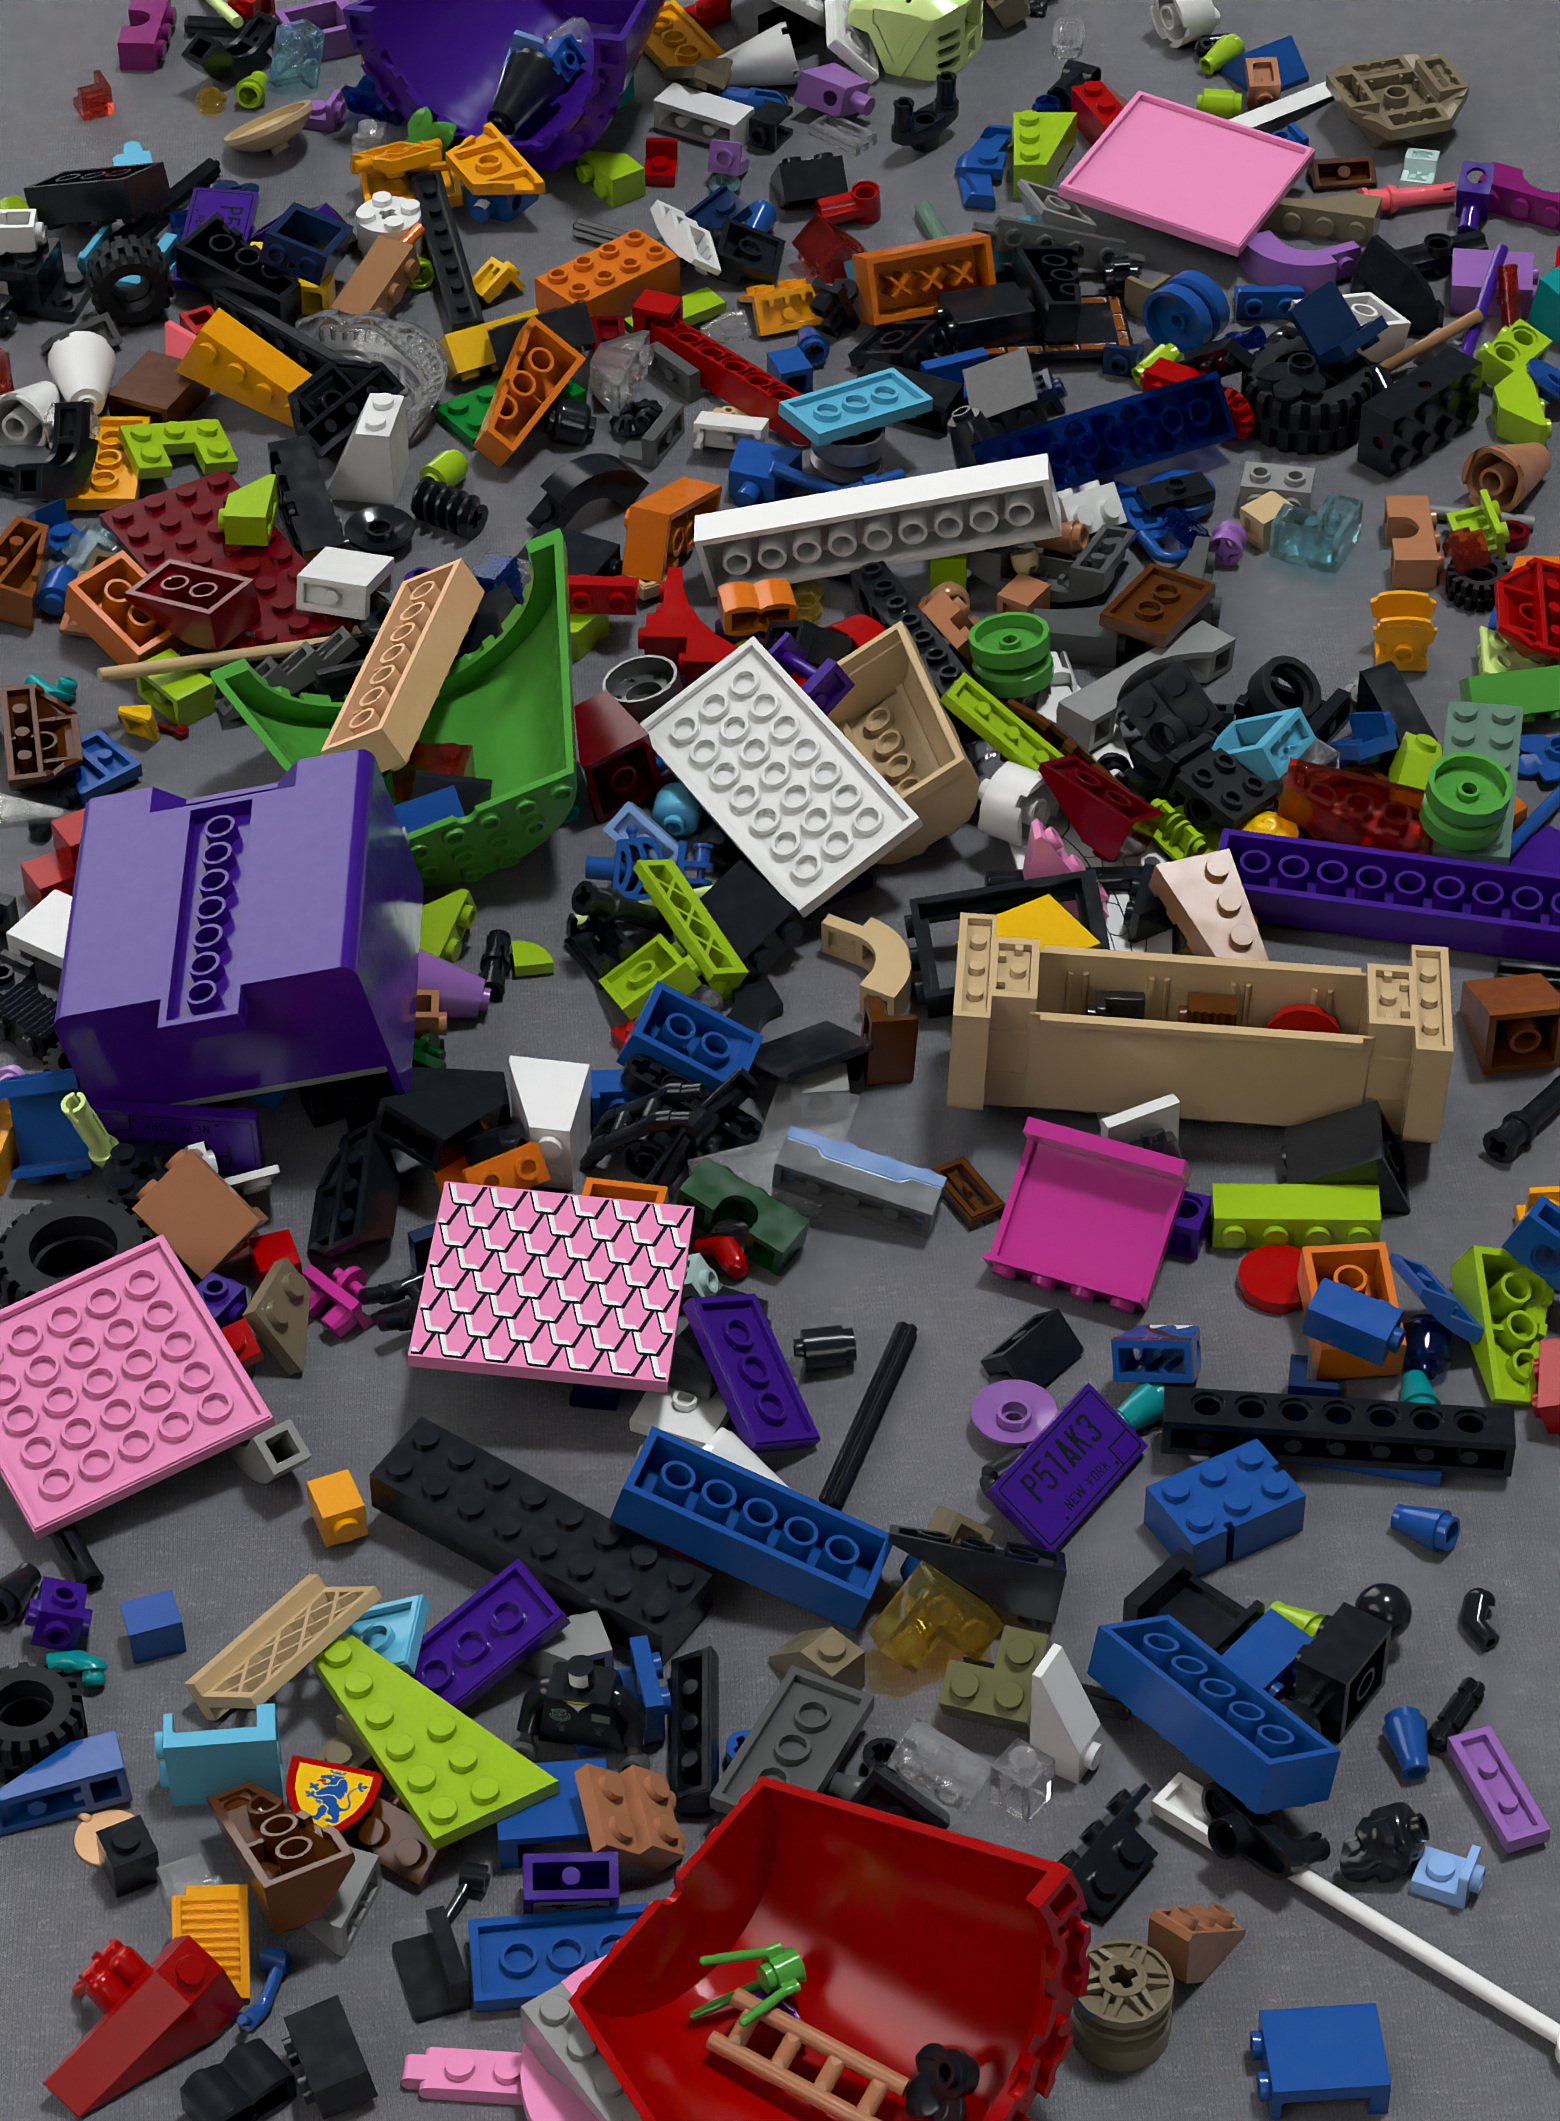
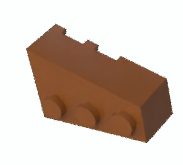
[0,515,50,631]

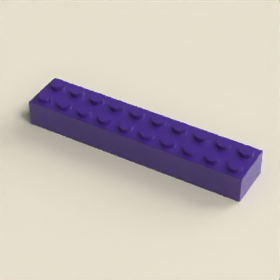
[1218,828,1560,963]

